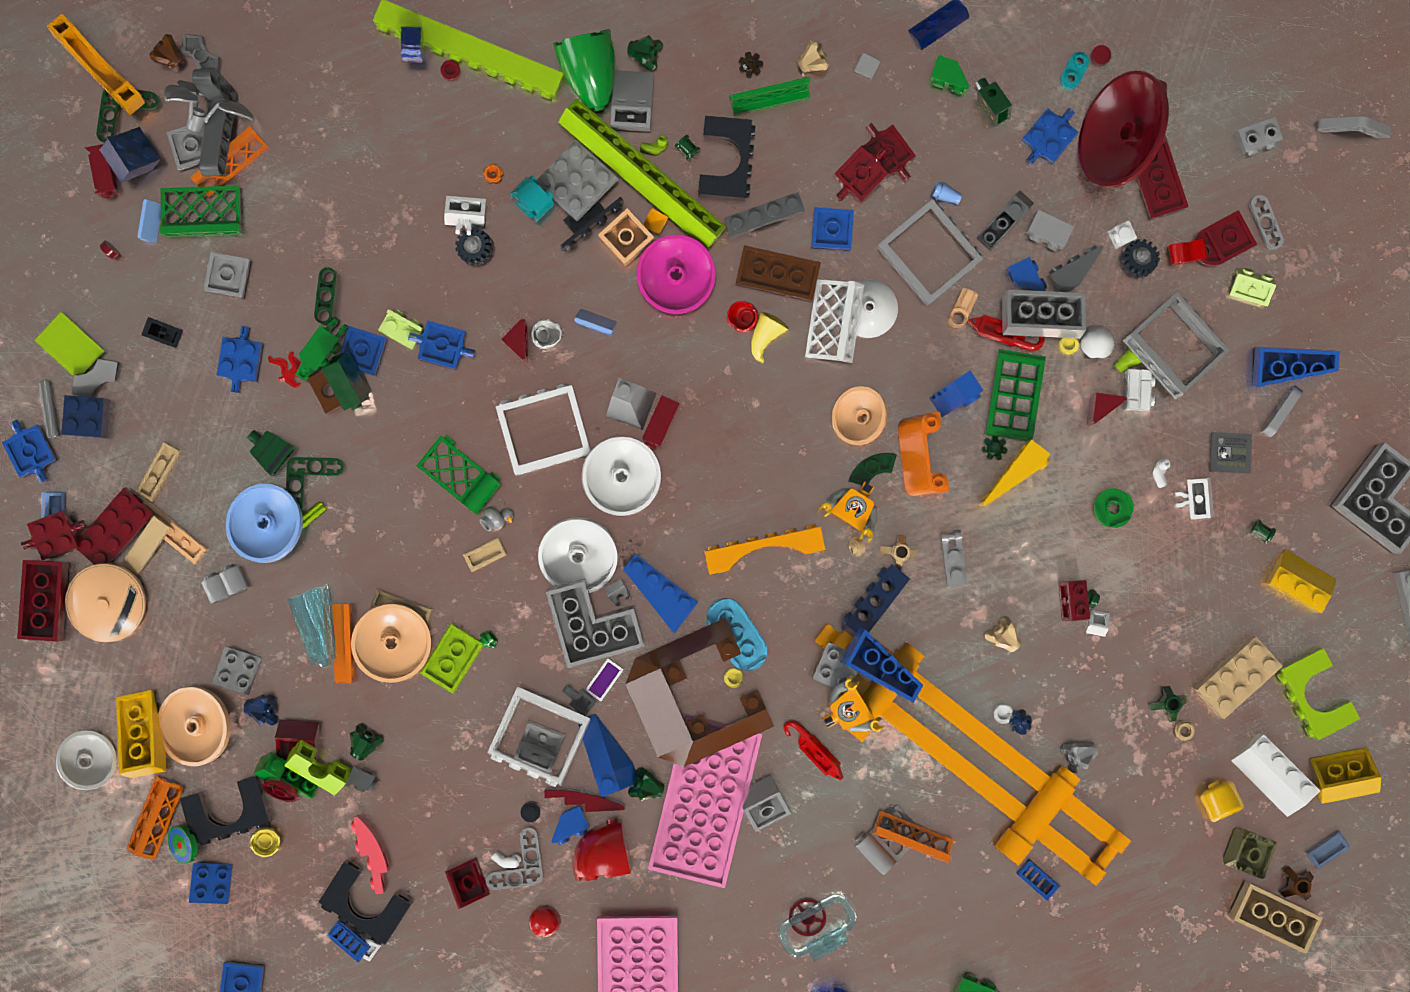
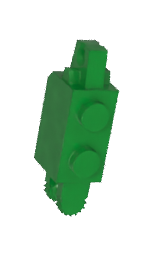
[296,317,348,381]

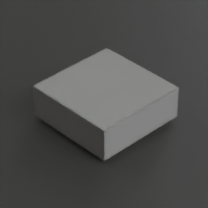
[854,53,881,80]

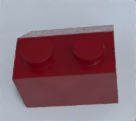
[275,719,320,761]

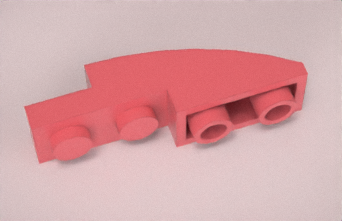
[351,815,390,894]

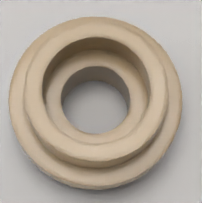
[849,537,865,557]
[1174,721,1195,740]

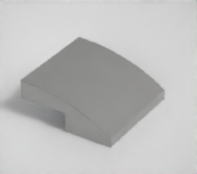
[514,720,565,774]

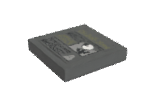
[1210,432,1252,473]

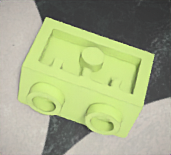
[1230,267,1276,307]
[378,308,424,350]

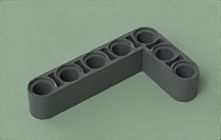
[192,68,236,177]

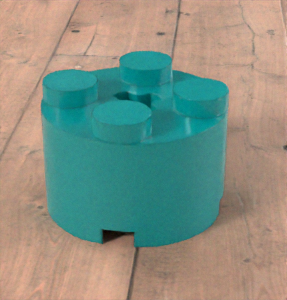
[509,175,554,222]

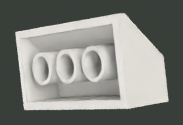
[1231,732,1320,817]

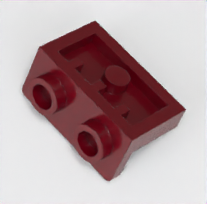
[1059,580,1090,621]

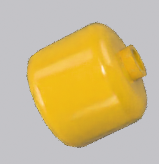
[1200,781,1244,822]

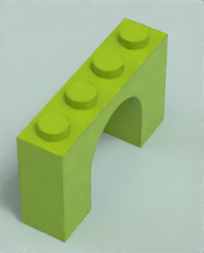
[1277,647,1360,740]

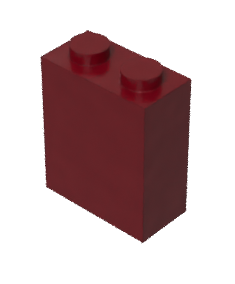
[642,395,680,450]

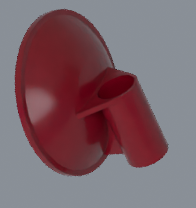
[1078,71,1169,188]

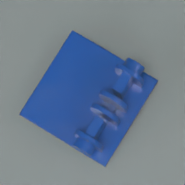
[188,861,232,904]

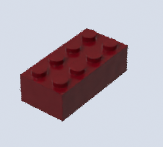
[17,560,69,642]

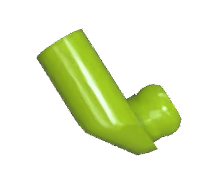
[640,135,668,155]

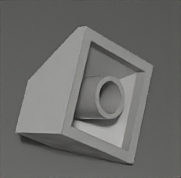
[606,378,656,430]
[742,775,791,832]

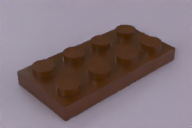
[735,245,821,301]

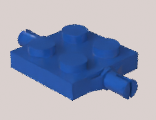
[1023,108,1079,165]
[408,320,475,369]
[216,326,263,393]
[2,419,57,483]

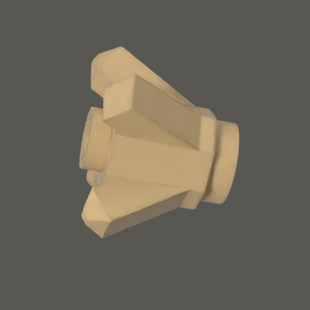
[797,40,829,73]
[880,535,918,571]
[984,616,1022,652]

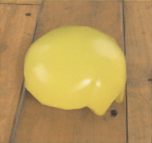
[250,827,280,857]

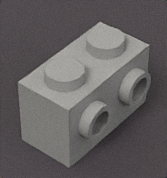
[1234,117,1283,156]
[1026,210,1074,251]

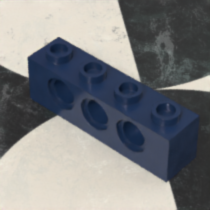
[841,564,910,637]

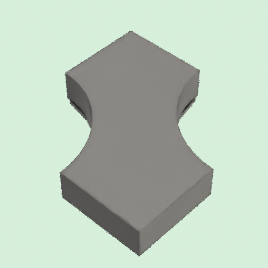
[181,34,221,73]
[71,358,118,397]

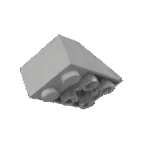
[610,70,654,132]

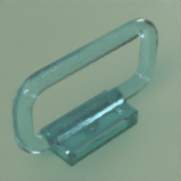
[778,895,856,962]

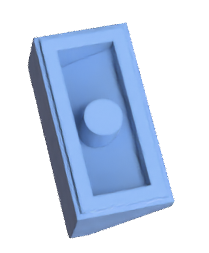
[137,199,161,243]
[575,309,617,335]
[41,492,65,518]

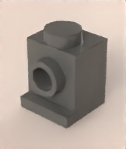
[345,765,378,792]

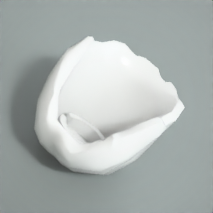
[1080,324,1115,358]

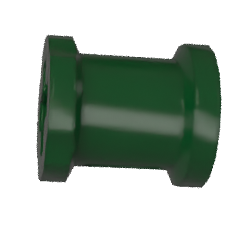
[675,134,701,161]
[1250,519,1276,544]

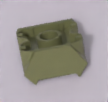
[1222,828,1277,879]

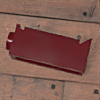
[85,144,119,198]

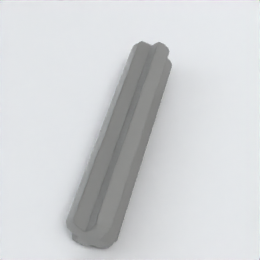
[38,380,58,438]

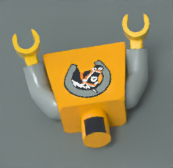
[818,482,877,543]
[823,674,885,732]

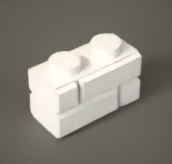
[1124,369,1155,411]

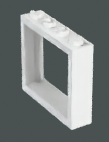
[496,383,591,476]
[488,687,591,787]

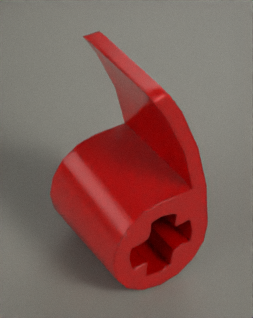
[1168,238,1207,265]

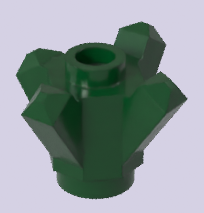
[627,35,663,70]
[1149,686,1188,722]
[349,723,383,760]
[628,767,664,801]

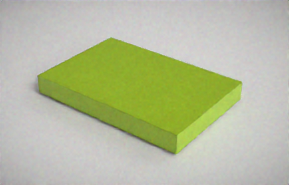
[34,312,106,376]
[420,623,483,694]

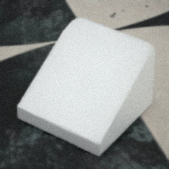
[1086,609,1110,636]
[354,933,381,961]

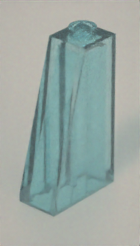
[287,585,337,668]

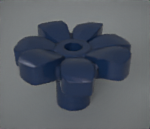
[1009,710,1032,735]

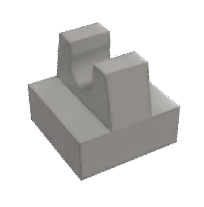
[604,579,630,606]

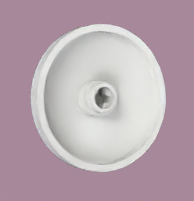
[582,436,661,516]
[538,517,618,593]

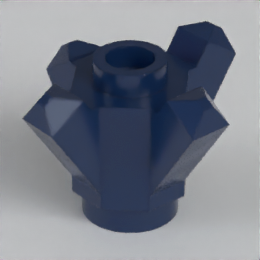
[244,694,277,726]

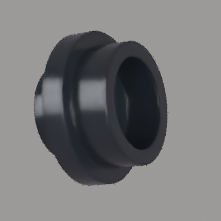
[520,802,540,822]

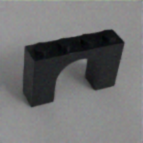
[698,116,756,201]
[180,776,273,846]
[318,860,413,945]

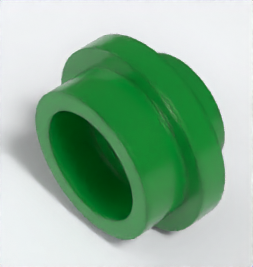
[480,630,498,649]

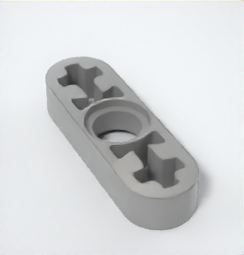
[1249,195,1284,250]
[1262,385,1303,437]

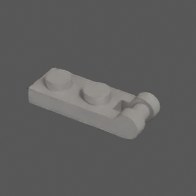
[940,530,967,587]

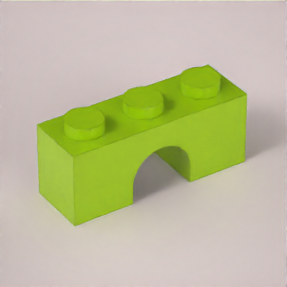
[284,740,352,795]

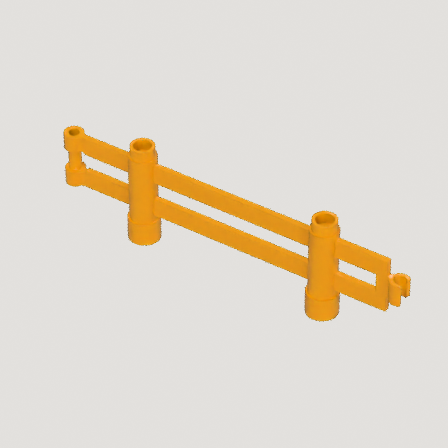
[814,624,1131,886]

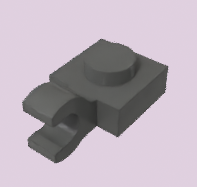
[562,684,597,716]

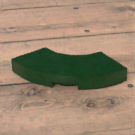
[848,453,897,485]

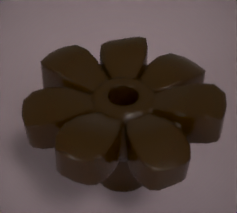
[739,52,763,77]

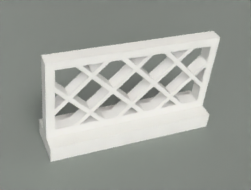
[805,279,864,363]

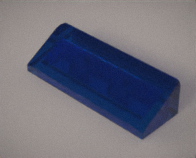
[908,0,969,49]

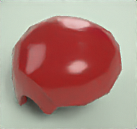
[727,301,759,331]
[529,907,561,937]

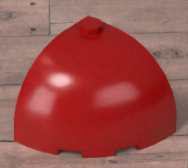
[572,817,633,881]

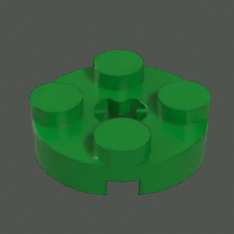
[1093,488,1134,528]

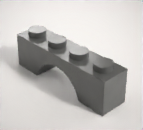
[724,192,805,240]

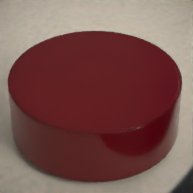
[1091,45,1111,66]
[440,60,461,81]
[100,240,119,259]

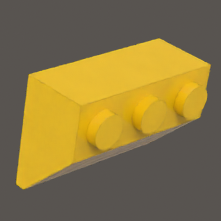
[1265,549,1336,613]
[1310,747,1381,804]

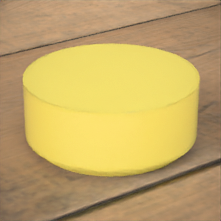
[1058,338,1079,355]
[724,668,744,688]

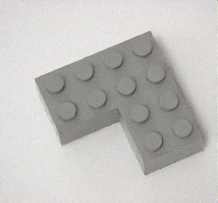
[1331,443,1410,554]
[546,578,644,668]

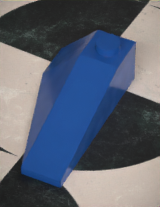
[578,714,637,797]

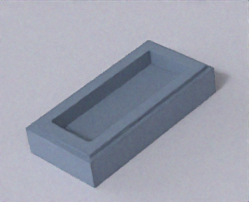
[1305,831,1351,870]

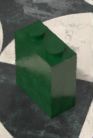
[322,350,371,411]

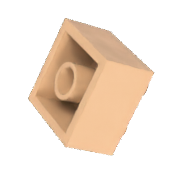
[598,208,654,267]

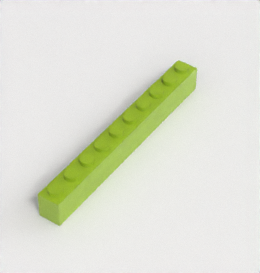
[373,0,565,99]
[558,99,726,249]

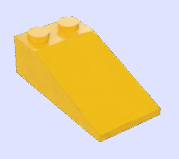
[979,440,1050,506]
[116,690,166,778]

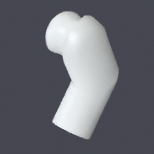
[1152,459,1171,488]
[491,851,522,869]

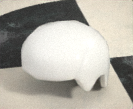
[530,319,562,349]

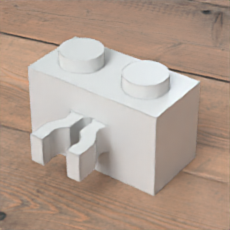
[445,196,486,235]
[1175,477,1214,519]

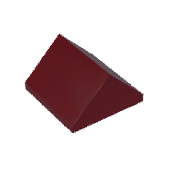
[501,319,528,362]
[1087,393,1127,426]
[445,858,490,909]

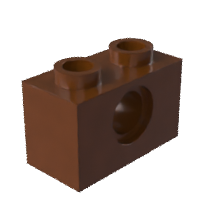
[308,371,342,415]

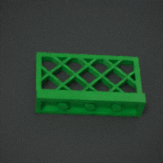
[729,77,810,116]
[160,185,243,237]

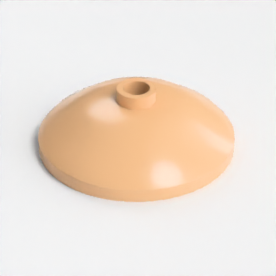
[832,386,887,445]

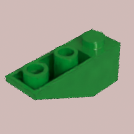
[253,752,318,799]

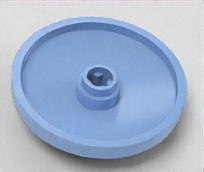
[226,484,303,563]

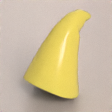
[751,312,789,363]

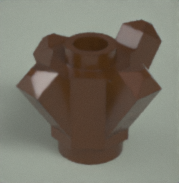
[149,34,183,69]
[1280,866,1314,901]

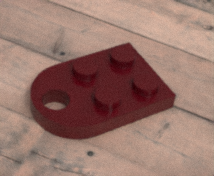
[1193,210,1258,266]

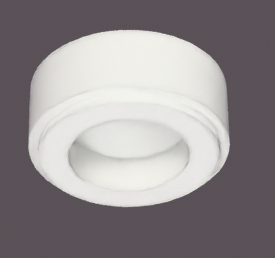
[993,704,1013,724]

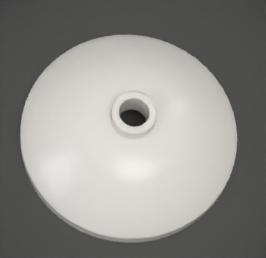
[839,279,898,338]
[56,730,117,790]

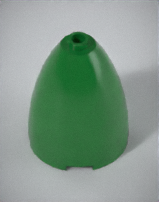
[553,29,615,112]

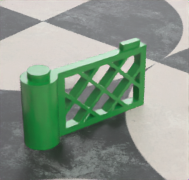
[416,435,501,515]

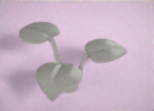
[164,80,253,132]

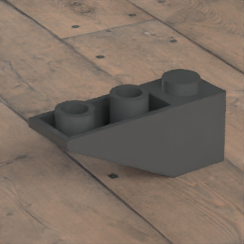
[977,190,1034,250]
[1048,245,1104,292]

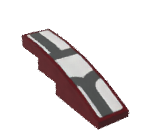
[544,788,625,812]

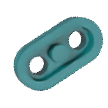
[1060,52,1089,90]

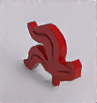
[268,351,301,388]

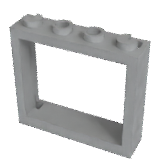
[877,199,983,307]
[1123,292,1230,399]

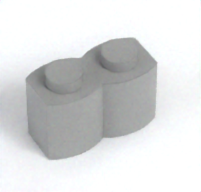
[201,564,249,604]

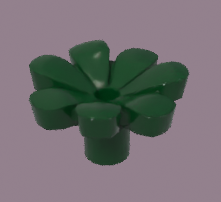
[981,436,1008,461]

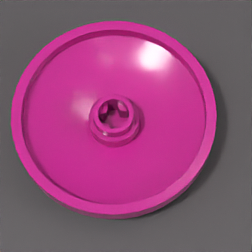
[637,235,716,314]

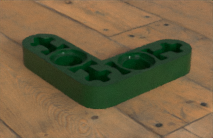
[96,89,161,143]
[286,457,345,511]

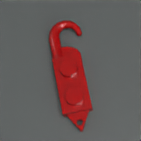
[968,314,1045,351]
[784,720,844,781]

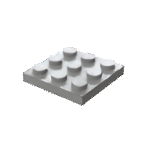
[537,140,618,222]

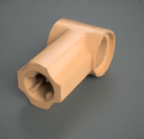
[948,288,978,328]

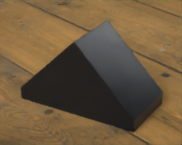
[141,317,182,348]

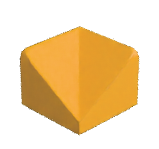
[643,208,669,236]

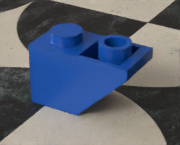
[1006,257,1047,291]
[552,804,590,845]

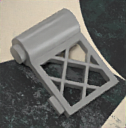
[855,805,925,875]

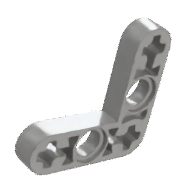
[1317,117,1392,138]
[486,827,543,890]

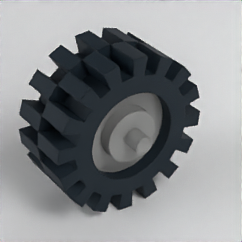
[455,227,494,266]
[1121,239,1160,278]

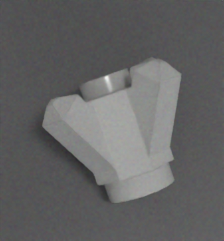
[1061,741,1098,774]

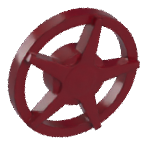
[262,779,299,802]
[789,899,826,936]

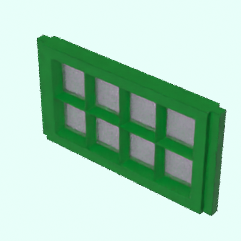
[985,349,1046,441]

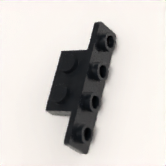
[560,197,624,251]

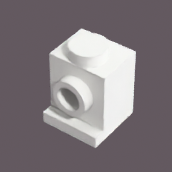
[1107,221,1137,250]

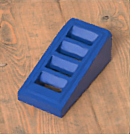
[1017,860,1061,901]
[327,920,371,962]

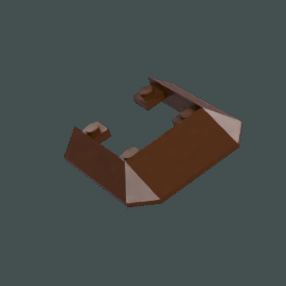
[625,618,774,767]

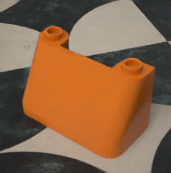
[898,412,949,496]

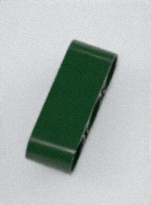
[314,267,339,326]

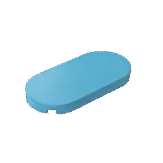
[706,598,767,671]

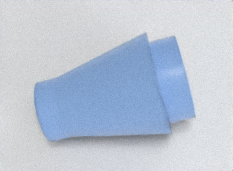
[932,181,962,205]

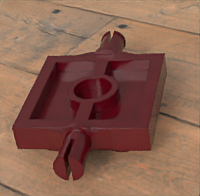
[863,123,916,181]
[834,145,890,201]
[21,510,87,560]

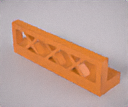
[190,126,268,198]
[332,603,356,684]
[126,775,184,860]
[872,811,954,863]

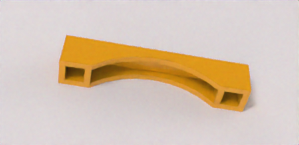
[47,14,145,115]
[705,524,826,575]

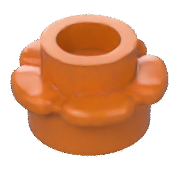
[483,164,503,183]

